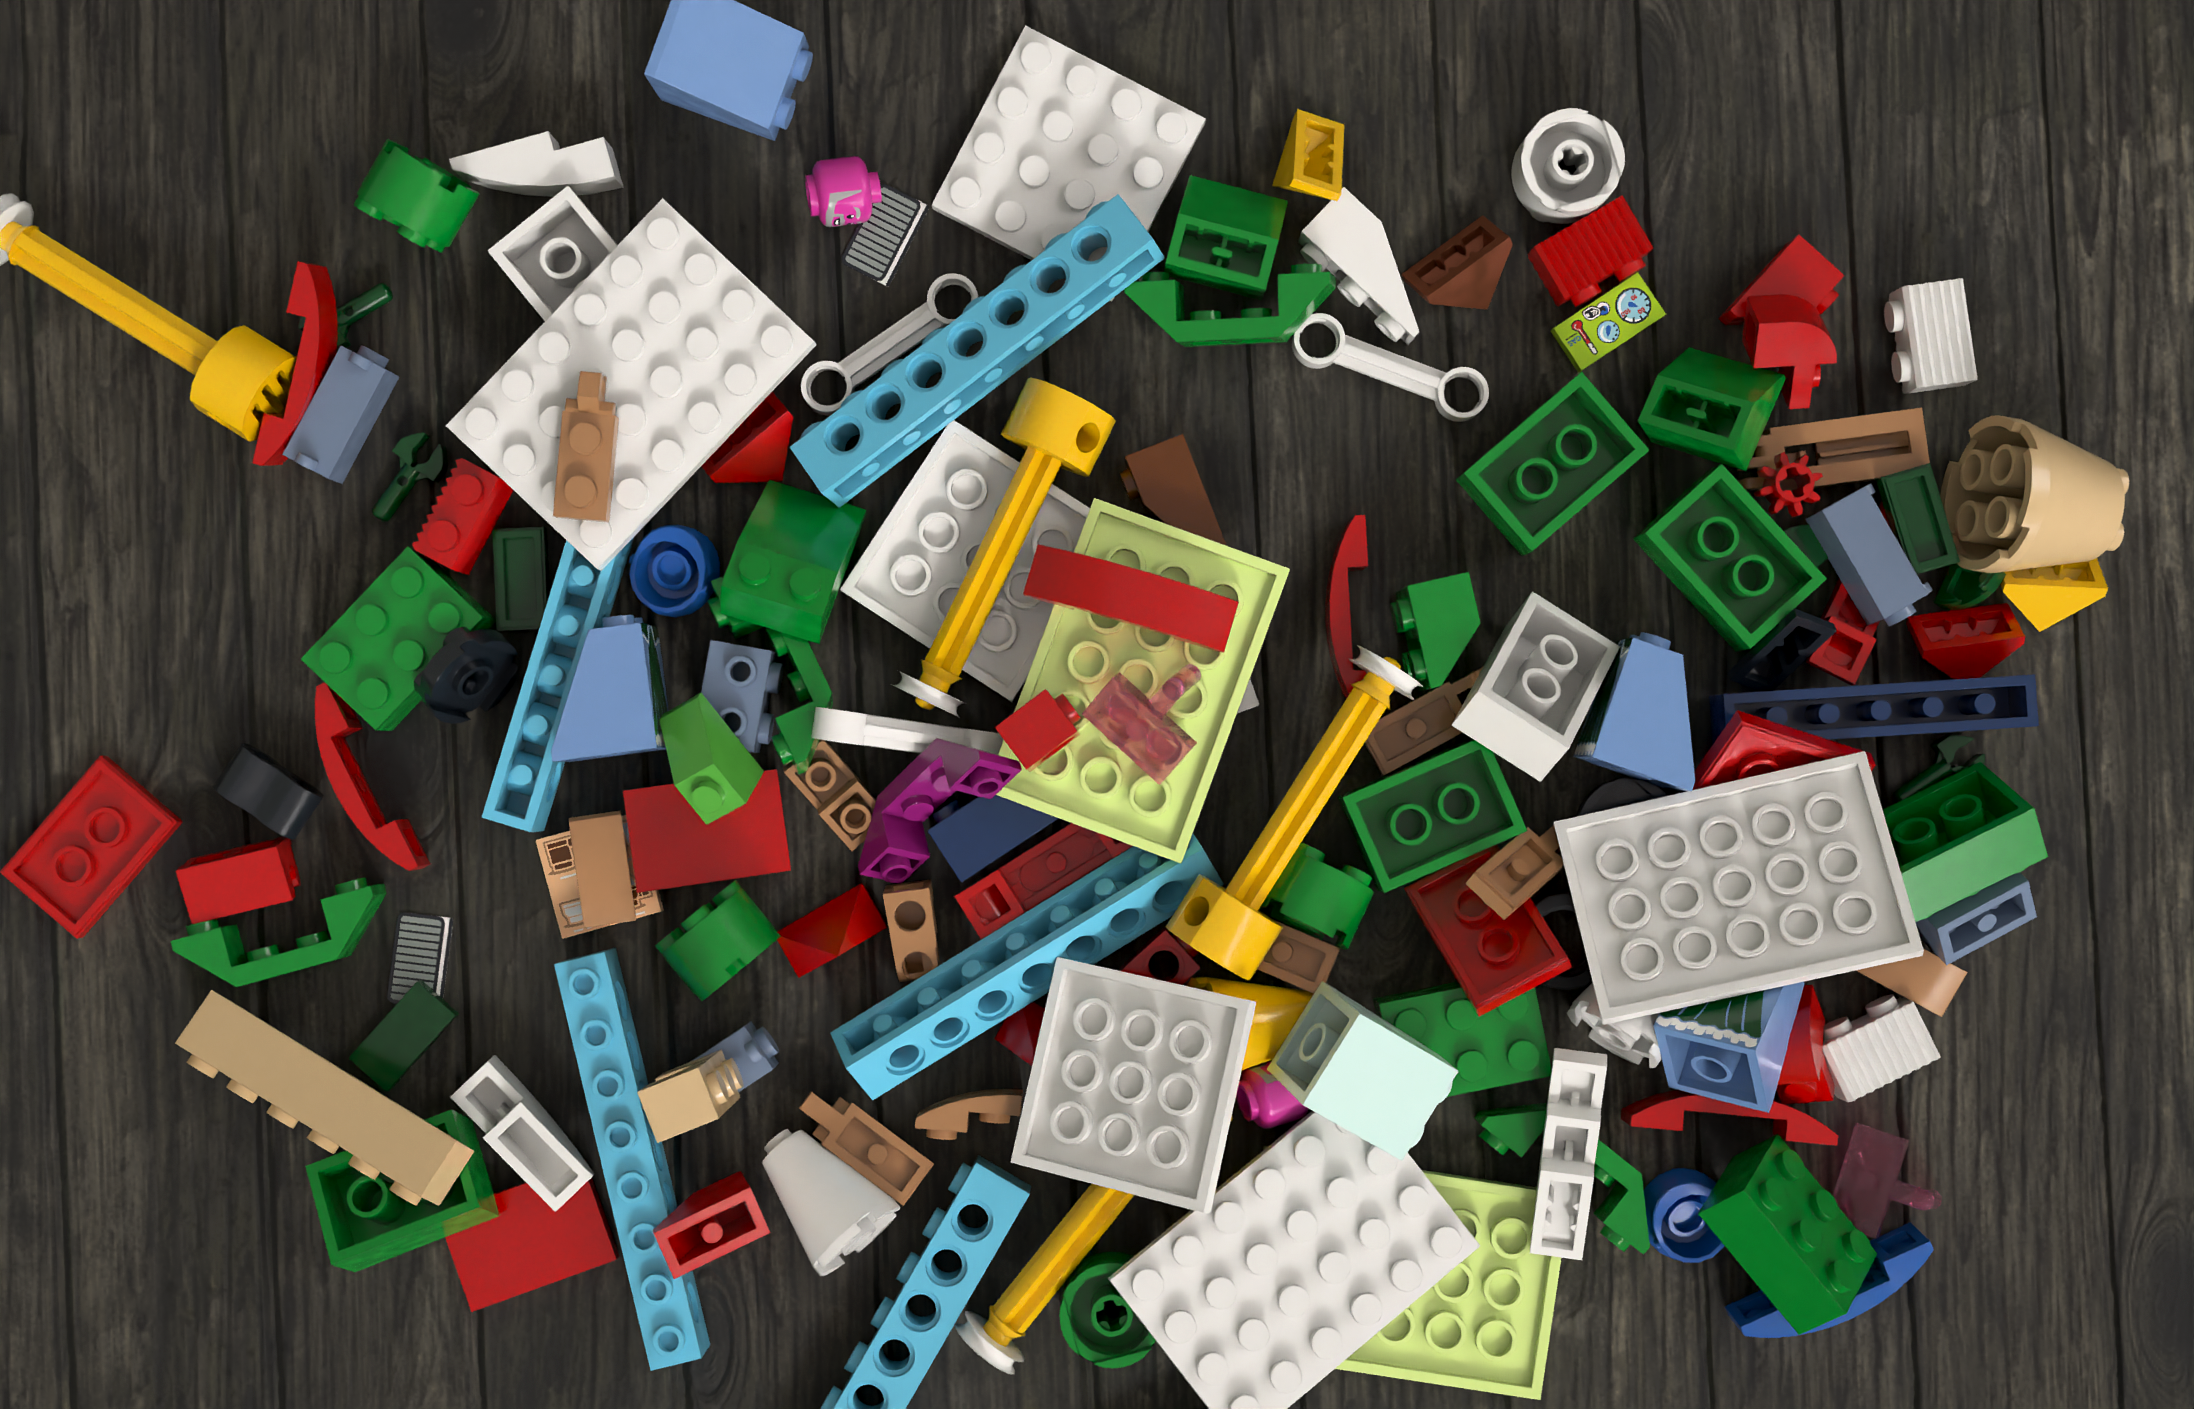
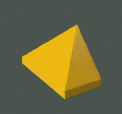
[1272,109,1344,201]
[2000,558,2108,632]

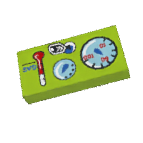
[1551,272,1666,373]

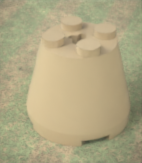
[1940,415,2129,573]

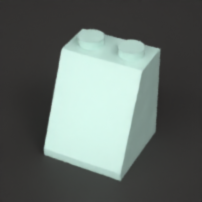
[1267,981,1458,1161]

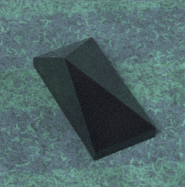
[1728,608,1836,692]

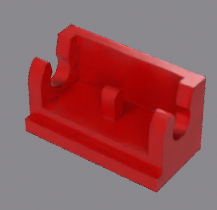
[176,836,301,924]

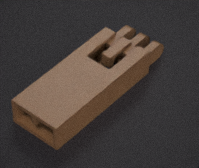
[1737,408,1930,491]

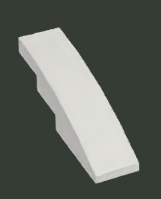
[1530,1048,1607,1260]

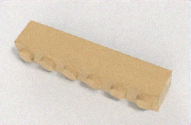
[175,990,474,1206]

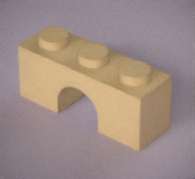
[637,1049,743,1143]

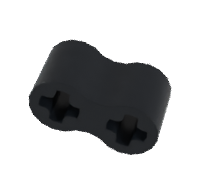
[213,743,324,840]

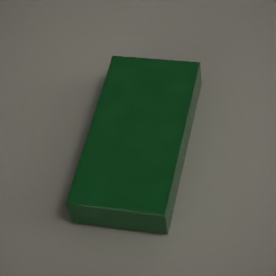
[1875,463,1960,574]
[492,527,550,632]
[349,980,459,1092]

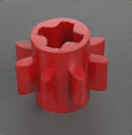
[1754,452,1823,517]

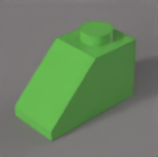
[659,693,764,825]

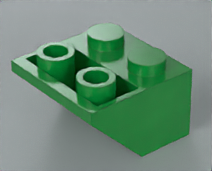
[1164,175,1288,300]
[1638,347,1786,471]
[1390,572,1480,691]

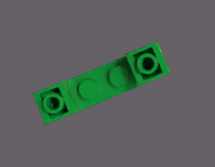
[1124,264,1336,347]
[707,577,833,775]
[170,877,387,987]
[1474,1103,1650,1255]

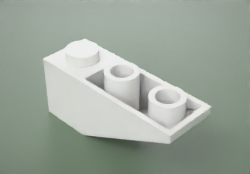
[1298,187,1419,345]

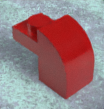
[1742,294,1837,409]
[1776,985,1835,1104]

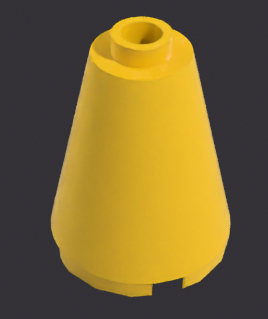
[1187,977,1314,1070]

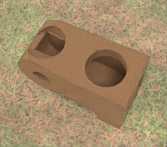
[883,879,940,982]

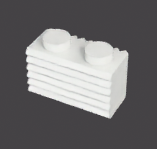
[1884,278,1978,394]
[1822,994,1941,1102]

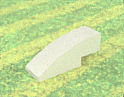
[449,131,623,197]
[450,1055,594,1212]

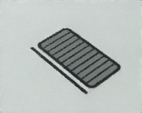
[842,184,929,287]
[387,912,453,1004]

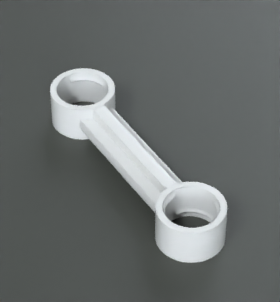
[801,273,978,416]
[1292,313,1489,422]
[811,707,1004,755]

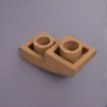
[783,739,876,851]
[569,811,636,928]
[1856,949,1968,1017]
[915,1089,1023,1140]

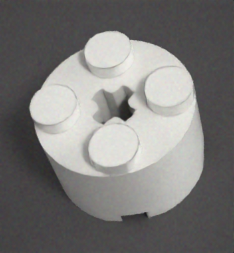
[1512,108,1625,224]

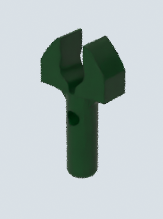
[298,283,393,353]
[372,433,448,522]
[1893,736,1985,803]

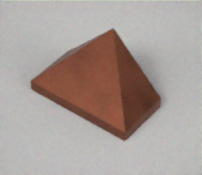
[1401,216,1513,310]

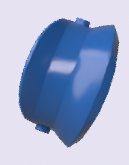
[629,525,720,618]
[1644,1168,1724,1263]

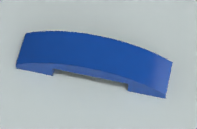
[1725,1222,1934,1338]

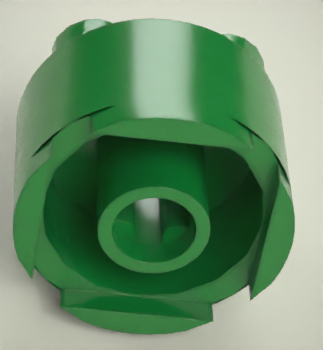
[354,139,480,253]
[1259,843,1374,949]
[655,880,781,1001]
[1059,1252,1156,1368]

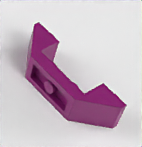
[858,738,1022,884]

